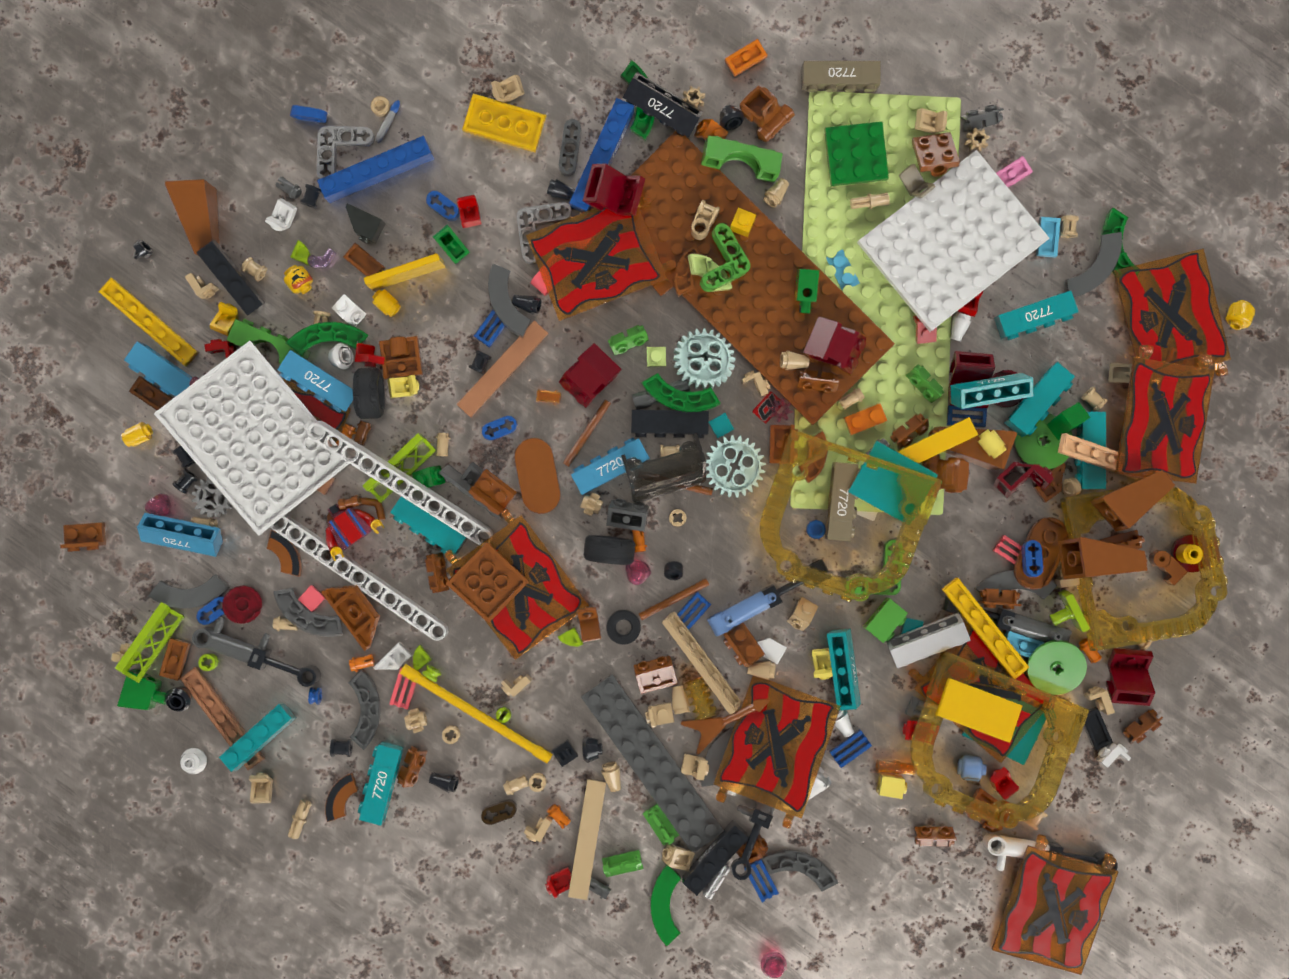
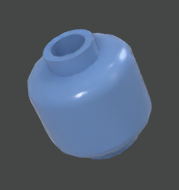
[957,755,987,782]

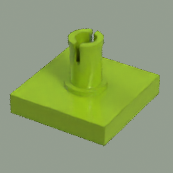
[1049,589,1090,632]

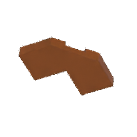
[1033,463,1066,503]

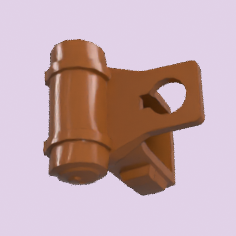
[740,85,795,143]
[921,454,969,496]

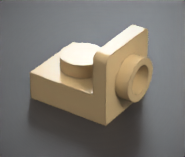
[185,273,219,299]
[501,674,533,697]
[1084,687,1115,715]
[645,702,674,728]
[524,814,553,842]
[661,843,695,871]

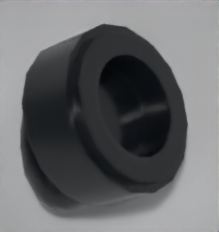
[133,240,153,260]
[664,561,683,580]

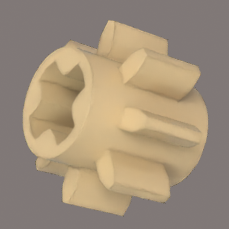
[683,86,705,108]
[964,128,990,153]
[580,492,603,516]
[405,708,428,733]

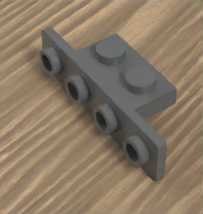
[440,462,508,520]

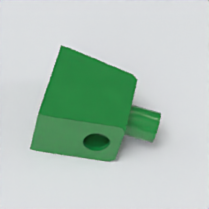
[795,269,820,313]
[117,669,166,710]

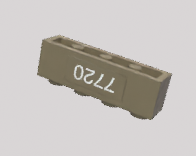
[801,61,881,93]
[825,462,860,542]

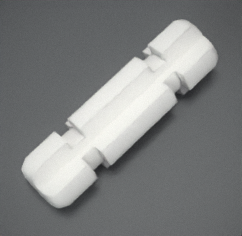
[703,864,730,899]

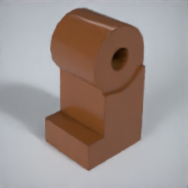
[1149,550,1188,586]

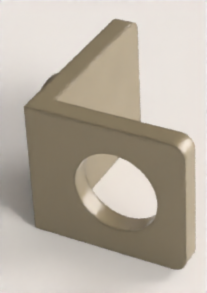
[899,164,935,198]

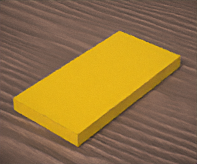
[462,93,546,153]
[364,253,446,291]
[935,678,1022,743]

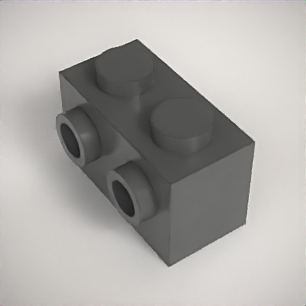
[606,499,649,532]

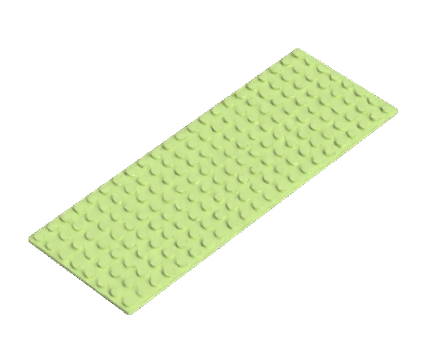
[790,91,961,515]

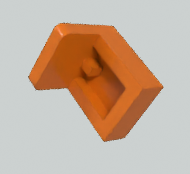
[694,119,729,141]

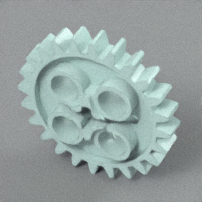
[673,328,736,390]
[703,435,766,497]

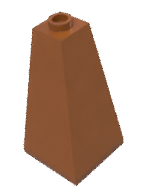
[165,179,220,256]
[928,426,1017,470]
[1090,470,1175,532]
[1058,537,1148,580]

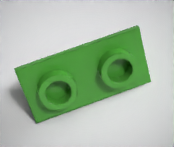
[608,325,649,356]
[905,364,944,403]
[642,804,679,846]
[602,850,643,877]

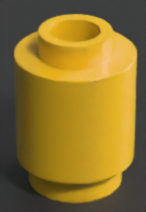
[372,289,401,317]
[121,422,153,447]
[1176,544,1203,564]

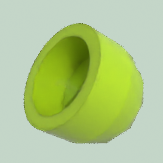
[496,707,512,723]

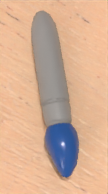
[376,100,400,143]

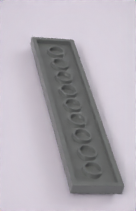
[581,674,724,853]

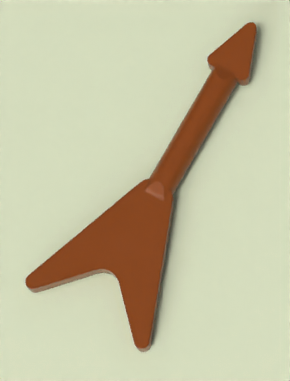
[681,698,770,755]

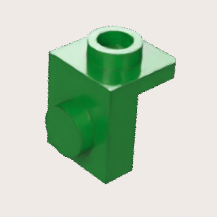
[412,465,445,491]

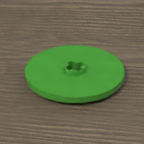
[1014,414,1073,469]
[1027,640,1087,695]

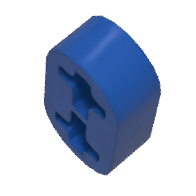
[290,105,328,123]
[426,191,460,221]
[482,416,518,441]
[1021,540,1043,577]
[196,596,225,625]

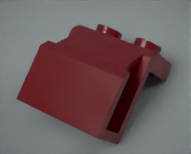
[583,164,645,216]
[804,317,867,374]
[559,343,622,408]
[948,351,995,409]
[993,462,1054,498]
[1106,648,1156,706]

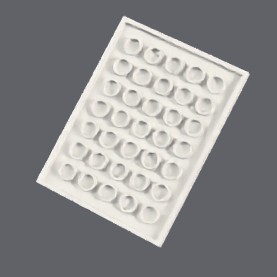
[857,150,1050,332]
[154,341,349,536]

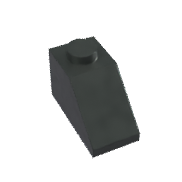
[345,203,386,244]

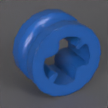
[308,687,322,705]

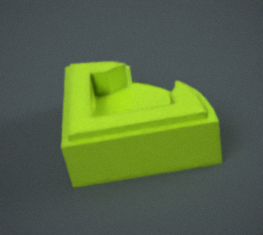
[290,240,311,266]
[558,627,584,647]
[413,645,433,671]

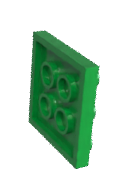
[824,121,889,186]

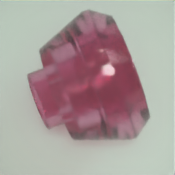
[145,493,171,517]
[625,560,651,585]
[761,952,787,978]

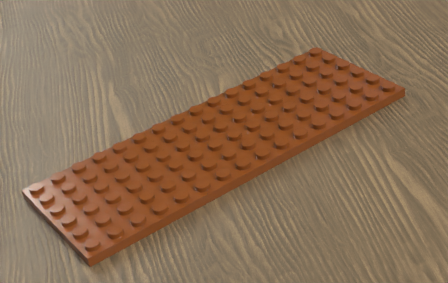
[597,131,895,426]

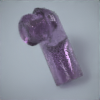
[307,248,337,269]

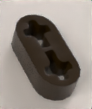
[481,799,517,825]

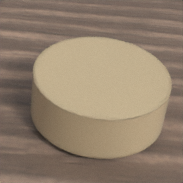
[371,96,391,117]
[1062,478,1081,498]

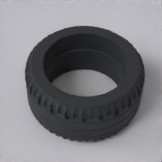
[353,368,385,419]
[583,535,636,565]

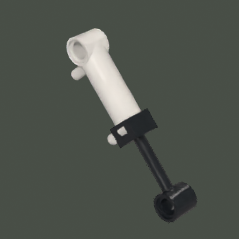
[983,832,1118,879]

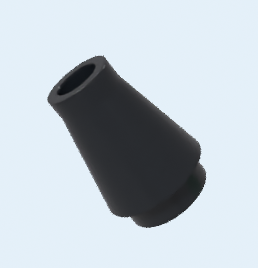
[547,179,575,200]
[512,294,542,314]
[429,772,459,793]

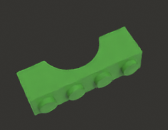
[701,135,783,182]
[227,318,311,364]

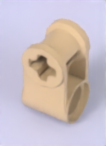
[691,200,720,240]

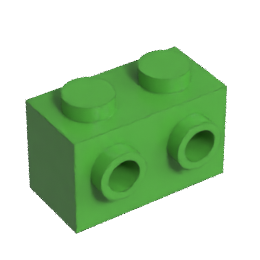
[863,597,908,643]

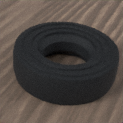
[606,610,641,645]

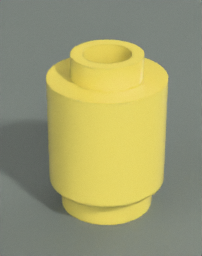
[978,429,1007,459]

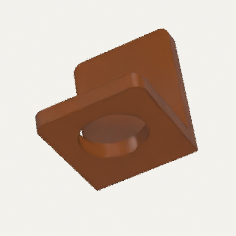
[577,607,601,642]

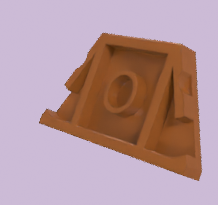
[321,585,380,651]

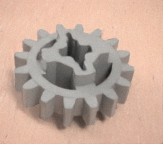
[192,477,233,517]

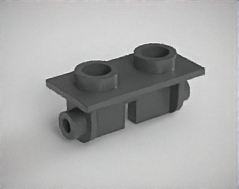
[960,104,1004,132]

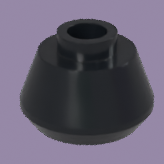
[720,105,745,131]
[165,686,191,712]
[582,736,603,763]

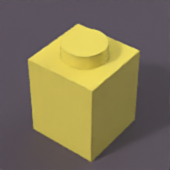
[876,772,907,799]

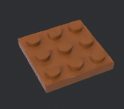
[446,541,529,623]

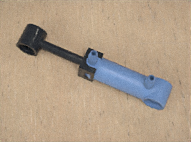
[707,559,831,637]

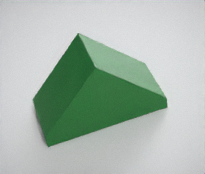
[433,224,470,264]
[1047,402,1091,440]

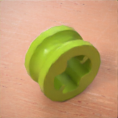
[198,653,219,671]
[422,665,442,682]

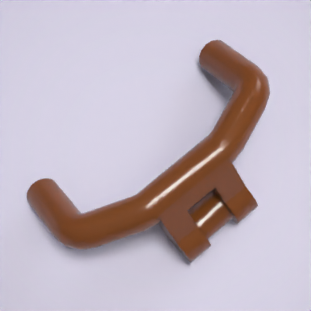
[327,495,386,527]

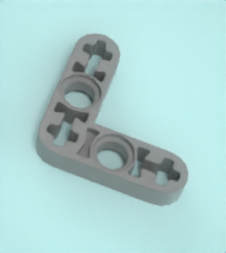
[317,126,375,179]
[517,202,572,264]

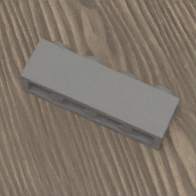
[886,612,971,668]

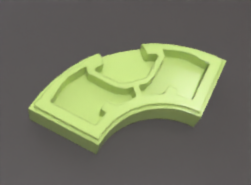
[688,254,732,292]

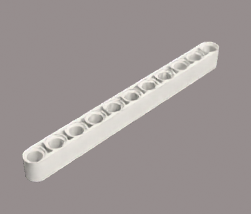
[307,421,493,546]
[271,515,449,641]

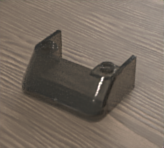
[621,433,706,502]

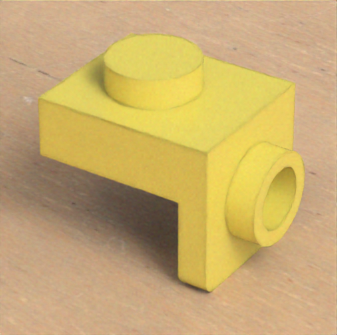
[387,375,419,398]
[812,648,833,680]

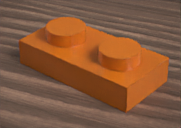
[725,39,767,77]
[844,403,887,435]

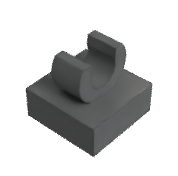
[905,696,931,722]

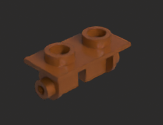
[798,369,839,393]
[890,413,929,450]
[1100,529,1145,549]
[425,553,449,593]
[977,588,1022,609]
[1123,709,1163,745]
[397,746,427,788]
[914,826,957,847]

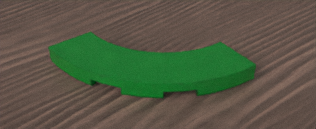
[621,60,655,141]
[1102,207,1139,279]
[285,322,368,355]
[641,373,721,412]
[651,865,682,946]

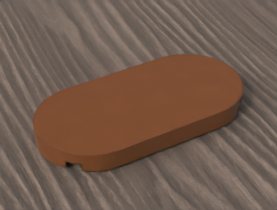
[515,438,561,514]
[1014,517,1069,590]

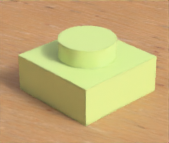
[647,347,666,367]

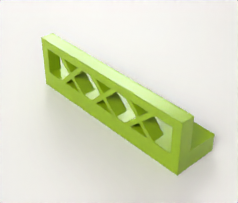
[362,433,437,503]
[115,602,184,683]

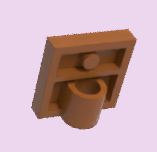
[912,132,960,176]
[379,336,423,380]

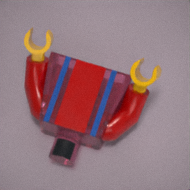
[325,504,385,561]

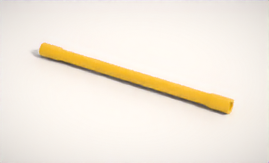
[399,664,553,764]

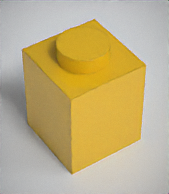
[730,207,756,238]

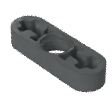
[559,119,582,176]

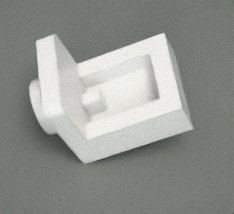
[265,198,298,231]
[332,294,366,327]
[1096,743,1131,768]

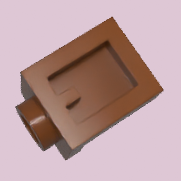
[736,834,768,864]

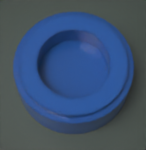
[806,520,826,539]

